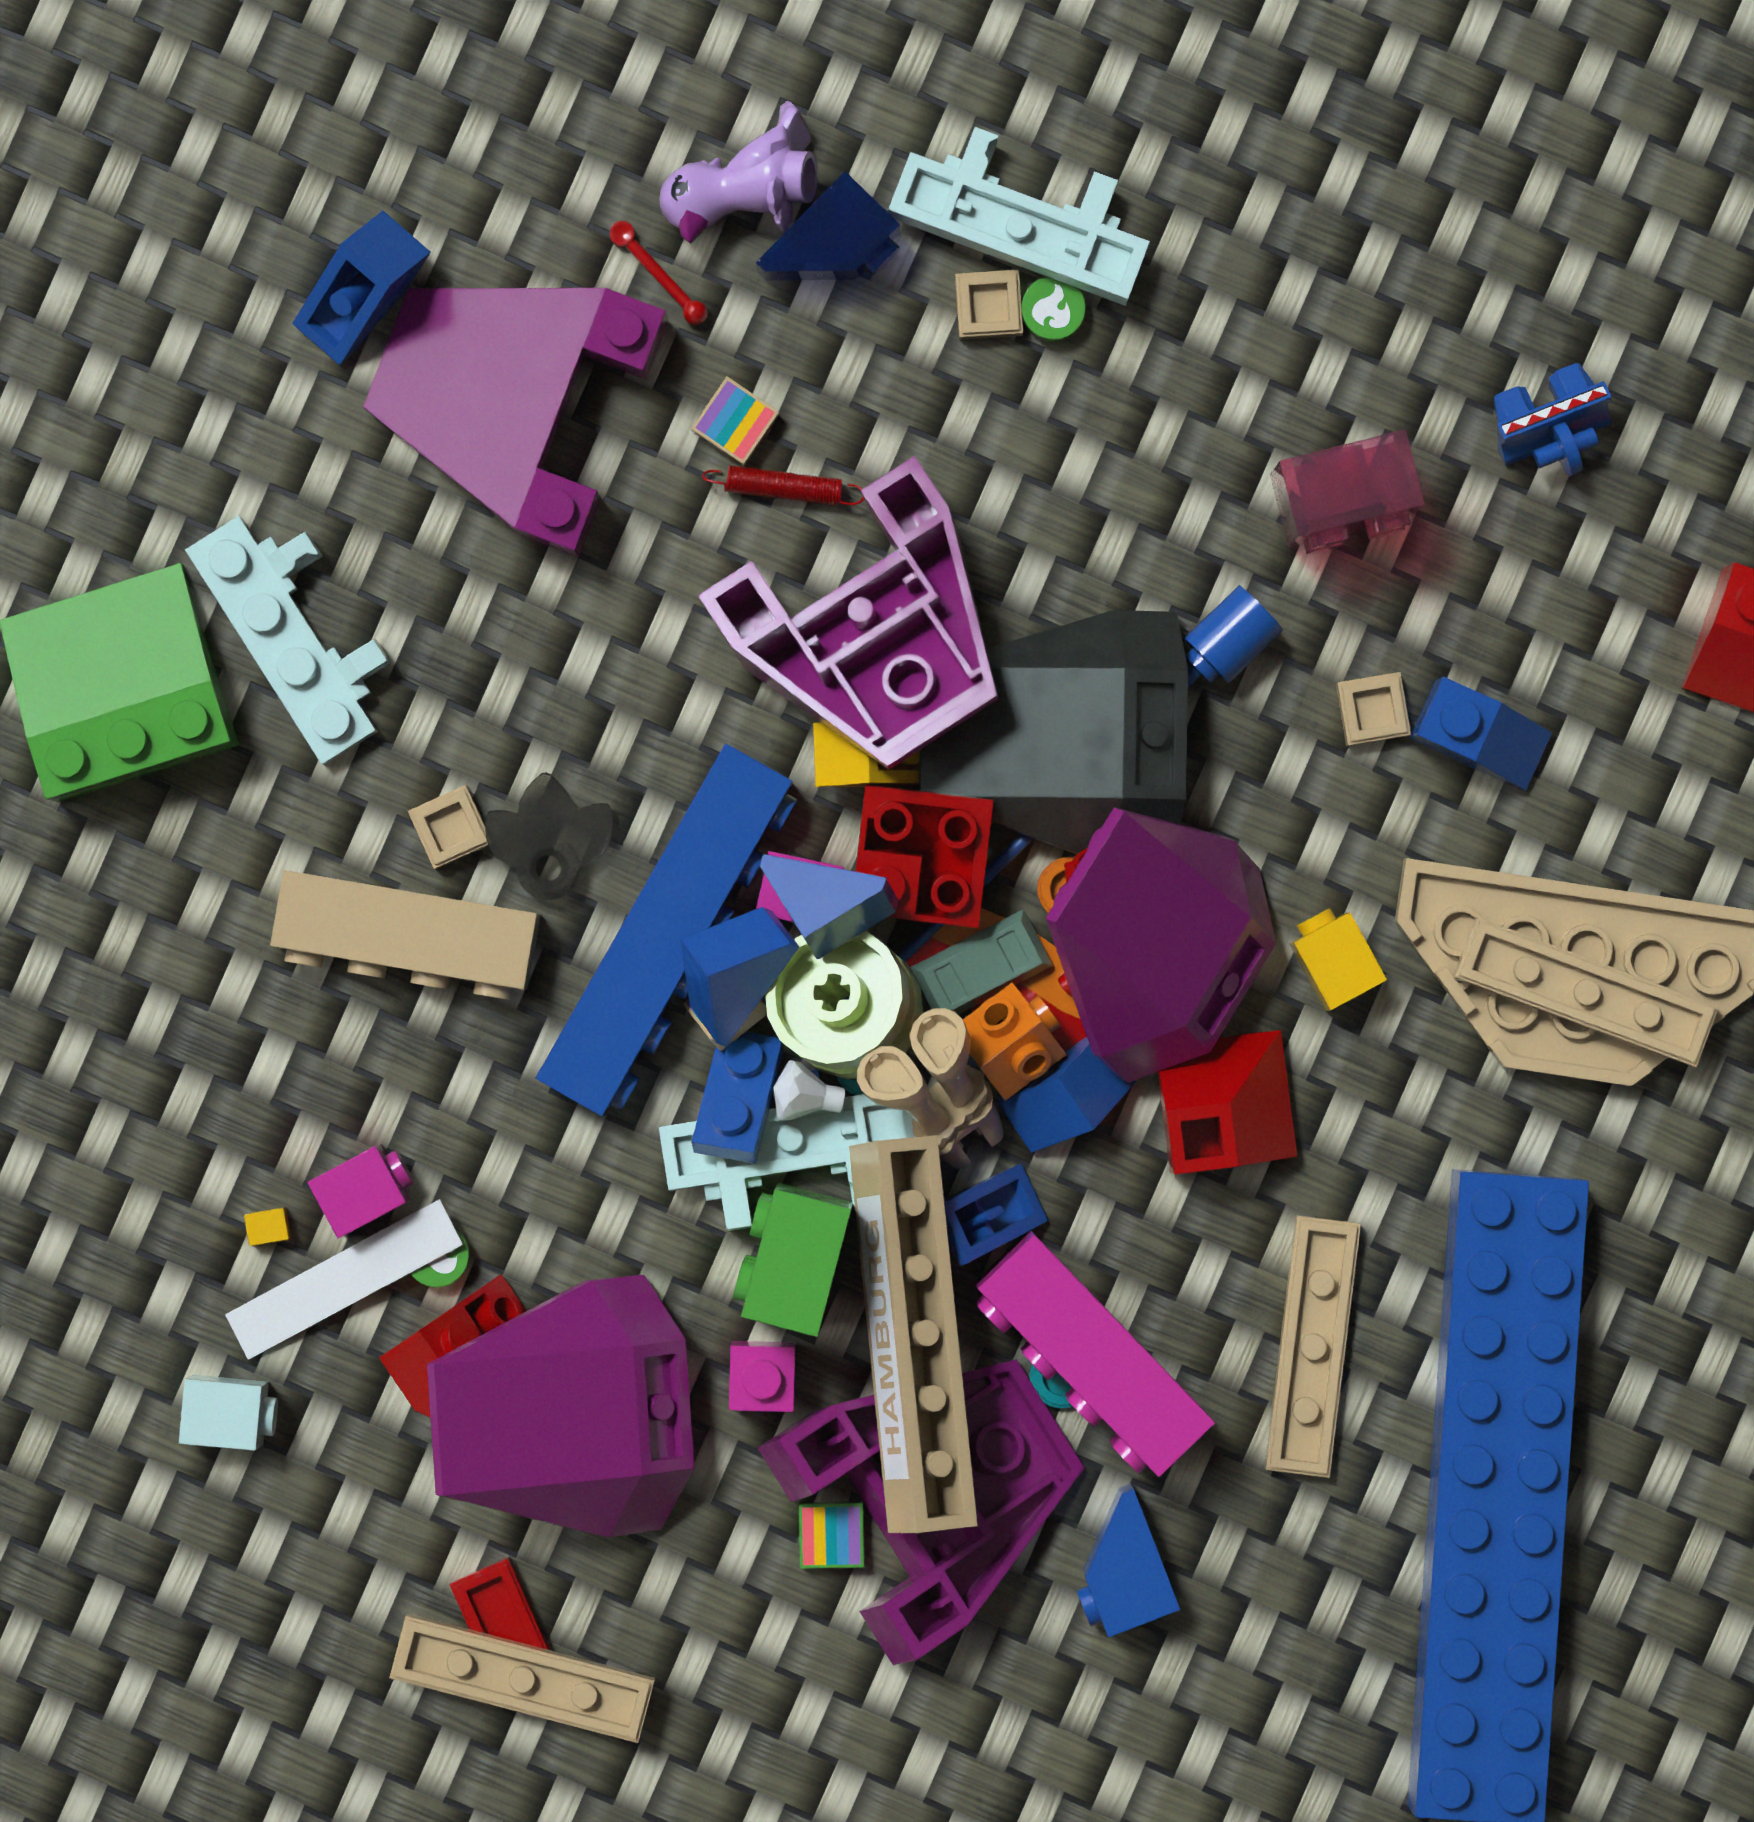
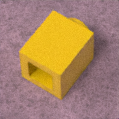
[1289,908,1387,1011]

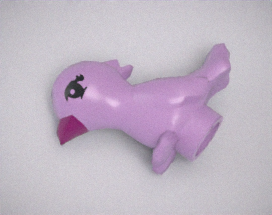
[659,101,818,244]

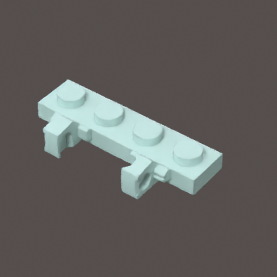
[887,127,1150,306]
[185,516,391,766]
[659,1094,916,1231]

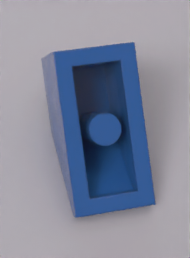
[292,211,431,365]
[1409,676,1552,791]
[1076,1483,1180,1638]

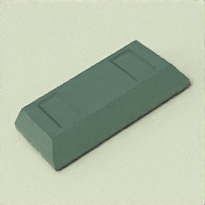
[910,909,1053,1014]

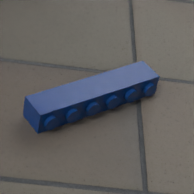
[535,743,798,1116]

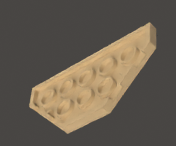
[1395,858,1754,1086]

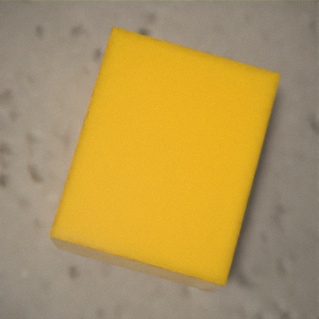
[244,1207,291,1246]

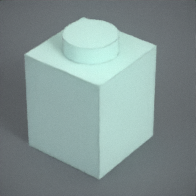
[179,1375,278,1451]

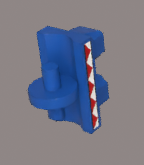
[1494,363,1612,476]

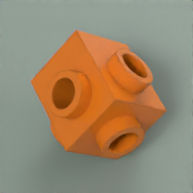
[963,982,1067,1101]

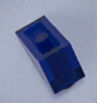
[756,171,900,280]

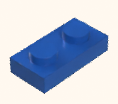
[691,1032,784,1164]

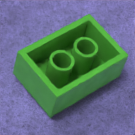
[732,1183,852,1337]

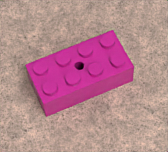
[975,1230,1215,1477]

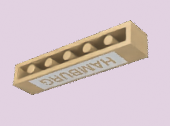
[849,1135,977,1533]

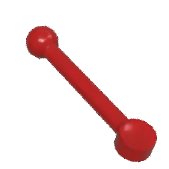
[609,221,708,325]

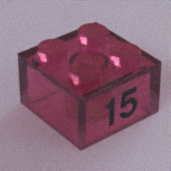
[1270,429,1425,555]

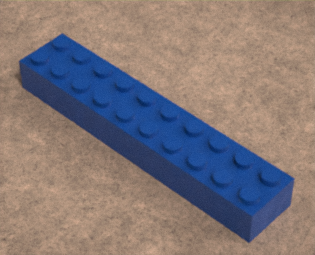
[1407,1169,1589,1822]

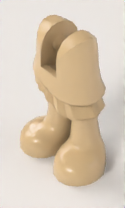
[857,1008,1003,1169]

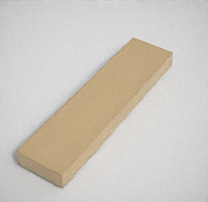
[1453,917,1719,1067]
[1264,1215,1361,1478]
[389,1613,655,1743]

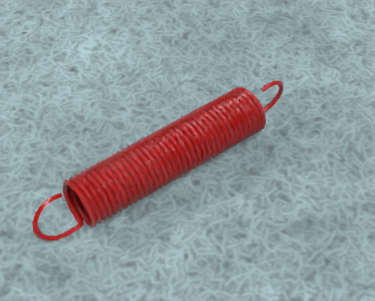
[702,465,864,506]

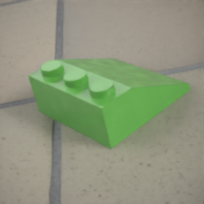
[0,563,239,802]

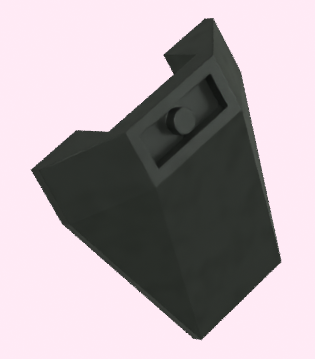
[919,610,1188,854]

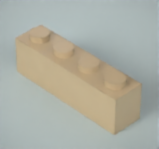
[270,870,541,1000]

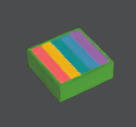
[799,1501,864,1569]

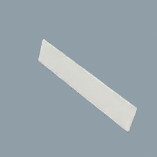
[225,1199,463,1360]

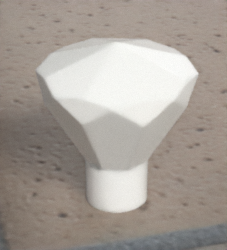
[773,1060,845,1120]

